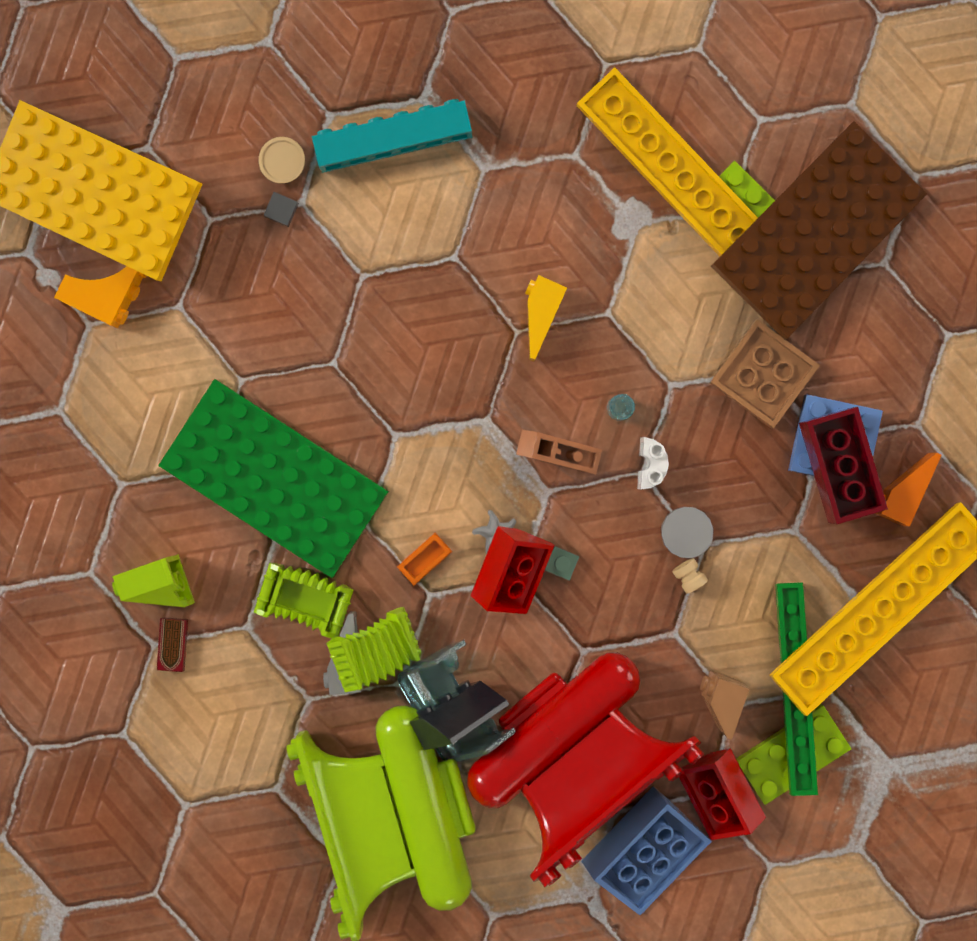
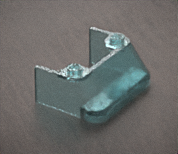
[398,640,516,762]

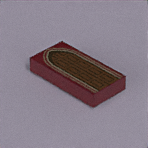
[157,617,188,672]

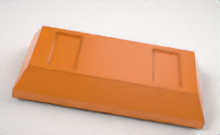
[397,532,453,586]

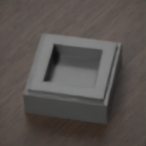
[264,192,299,227]

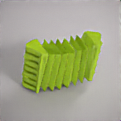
[254,562,354,639]
[326,607,422,692]

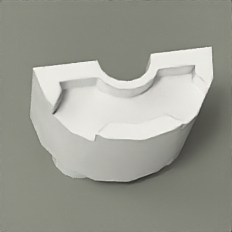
[637,437,669,489]

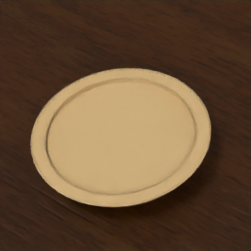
[258,137,305,183]

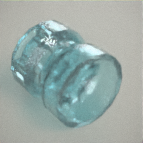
[607,394,635,421]

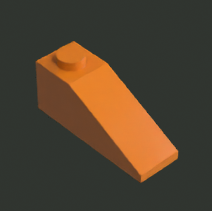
[874,453,942,527]

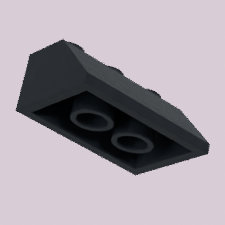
[410,680,509,750]

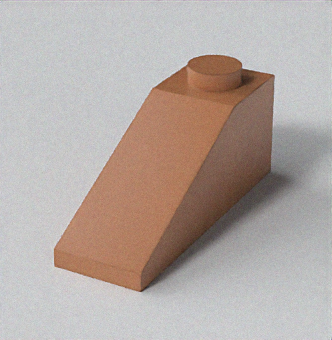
[516,429,602,475]

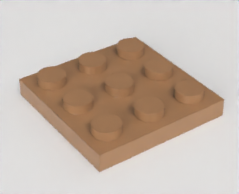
[709,319,820,429]

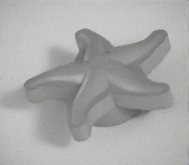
[472,510,516,554]

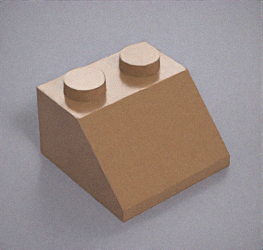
[700,670,750,740]

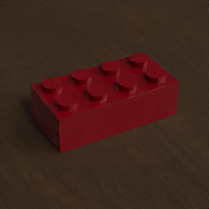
[799,407,888,525]

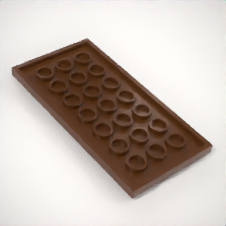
[711,121,927,340]

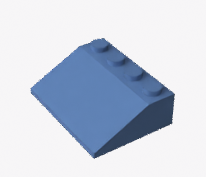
[581,787,712,915]

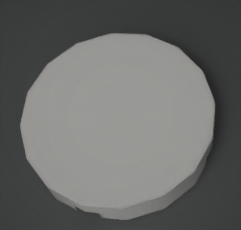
[661,507,713,558]

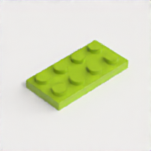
[736,704,851,805]

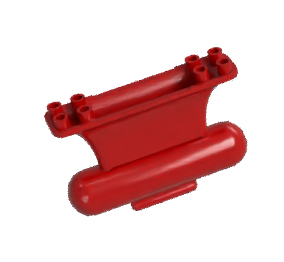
[467,652,705,887]

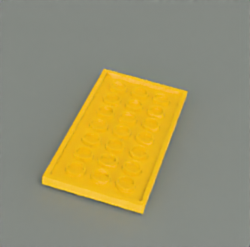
[0,100,203,281]

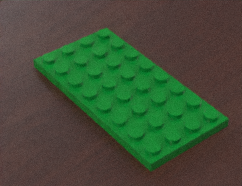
[158,379,389,578]

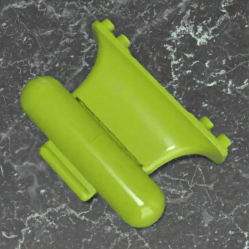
[287,706,476,941]

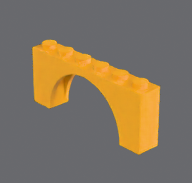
[54,266,147,328]

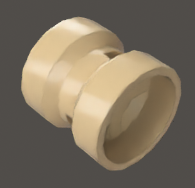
[672,558,708,594]

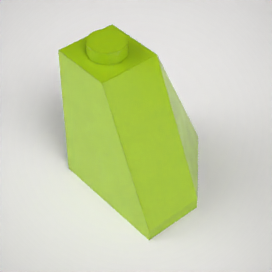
[112,554,195,607]

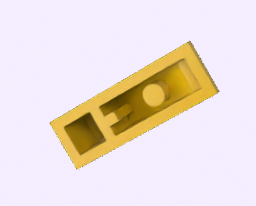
[525,275,567,362]

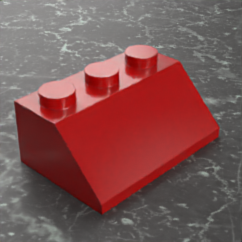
[470,526,555,614]
[679,748,766,840]

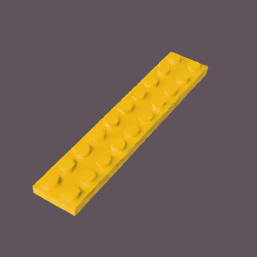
[576,67,758,256]
[769,502,977,716]

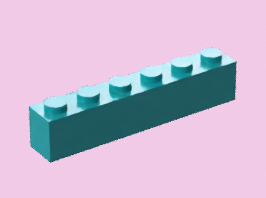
[312,99,472,173]

